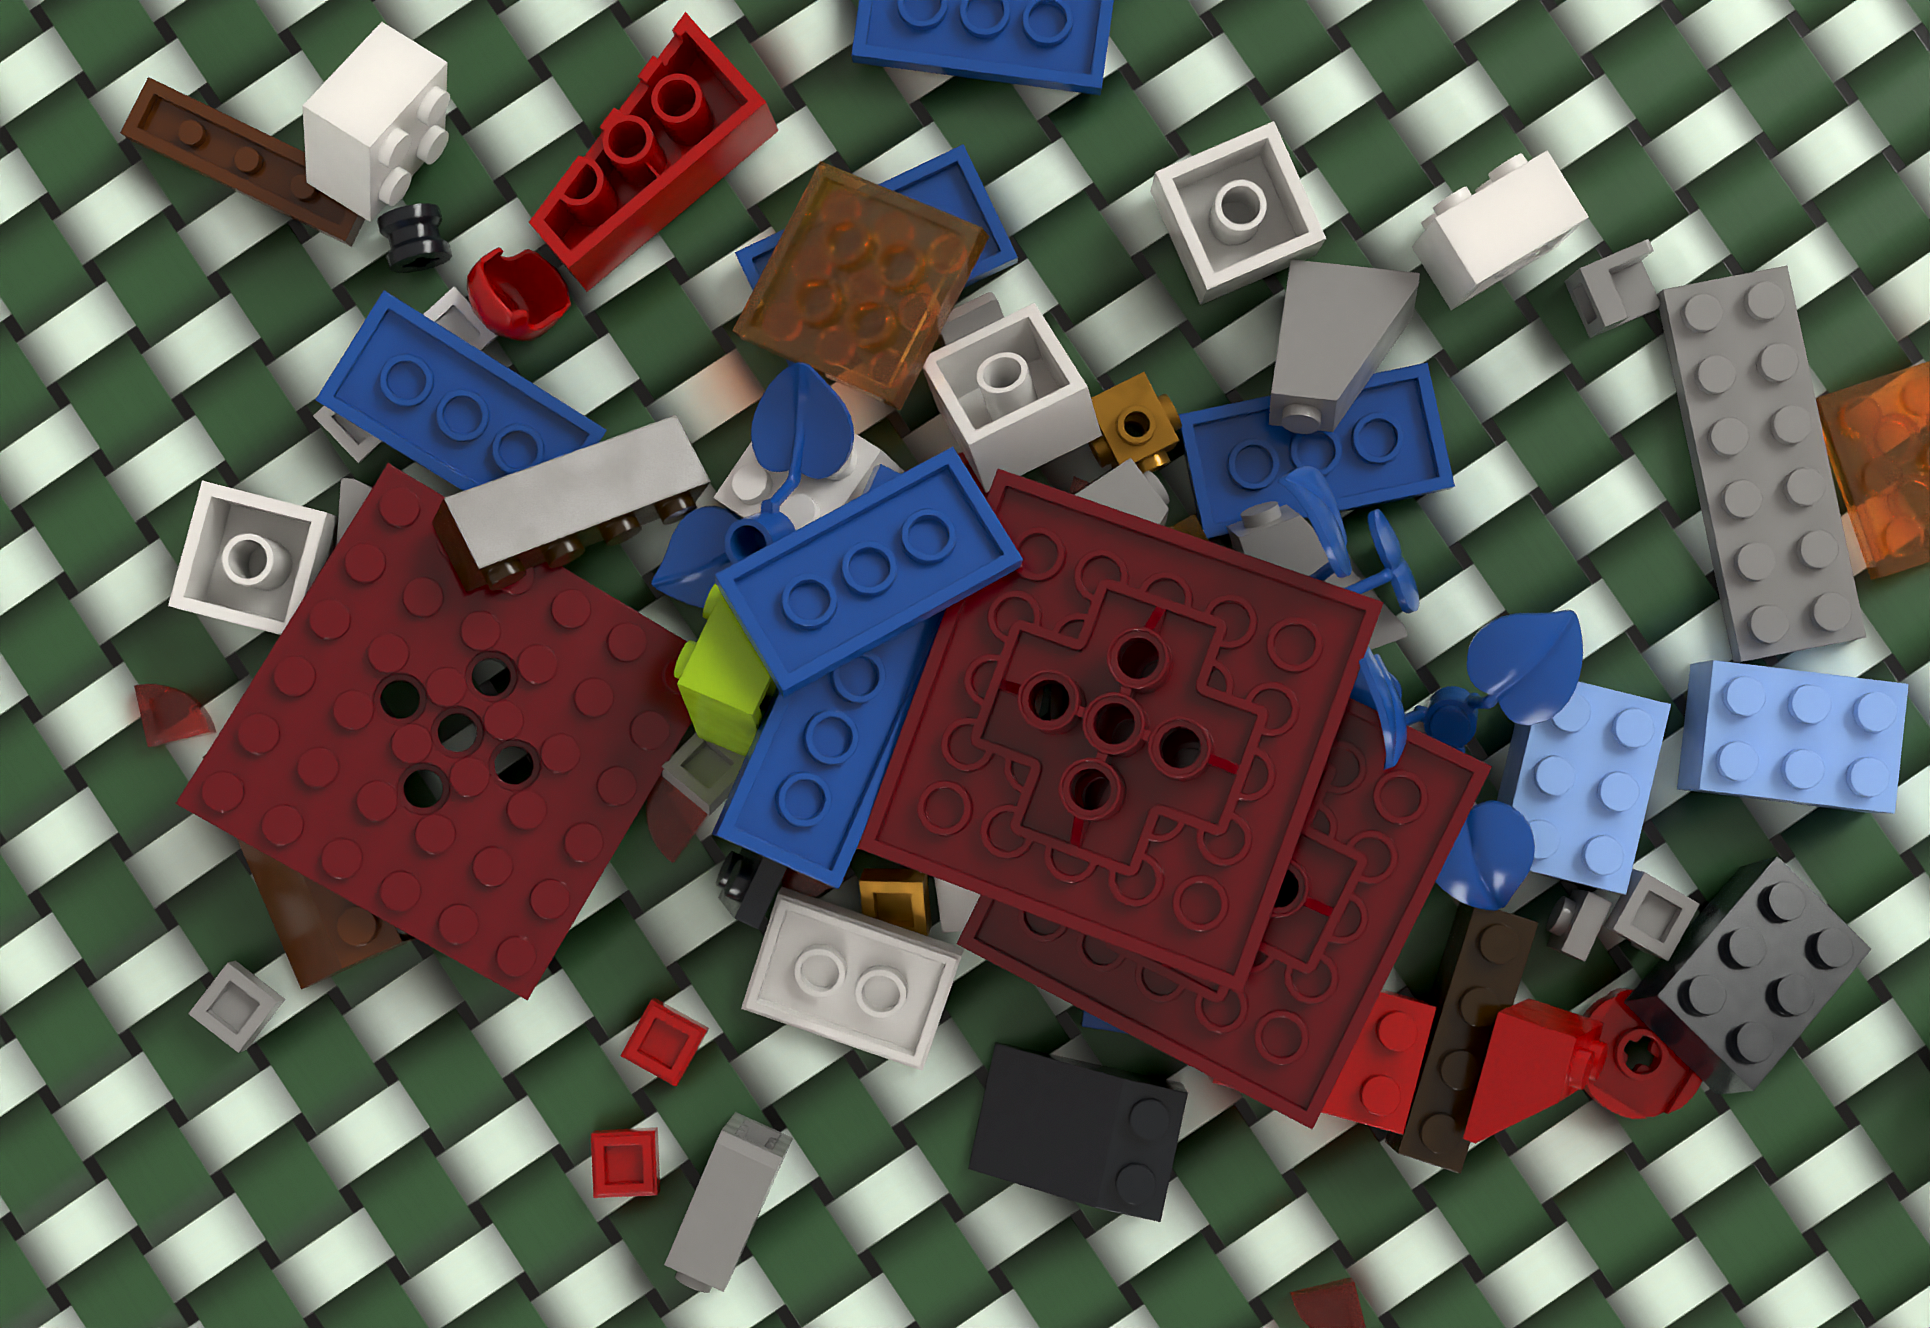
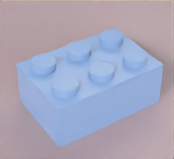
[1677,660,1909,814]
[1497,681,1671,895]

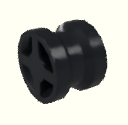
[377,203,452,273]

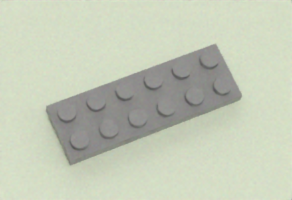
[1657,265,1867,663]

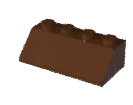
[202,755,416,989]

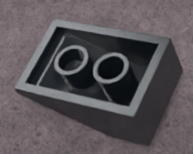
[968,1042,1188,1222]

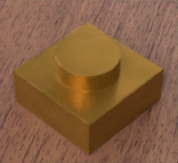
[859,868,932,936]

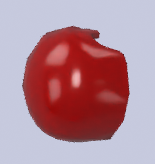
[467,247,571,342]

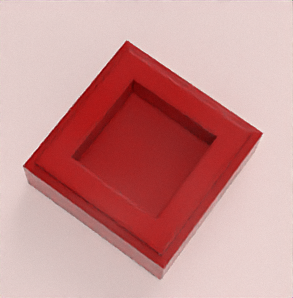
[620,998,709,1087]
[591,1127,660,1198]

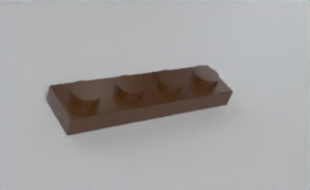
[120,77,365,247]

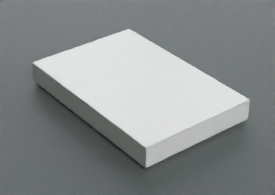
[741,887,964,1071]

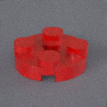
[1583,988,1702,1119]

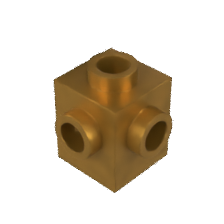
[1088,372,1182,473]

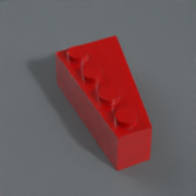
[529,12,779,292]

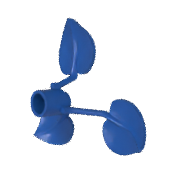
[651,362,854,608]
[1278,466,1420,770]
[1350,610,1583,911]

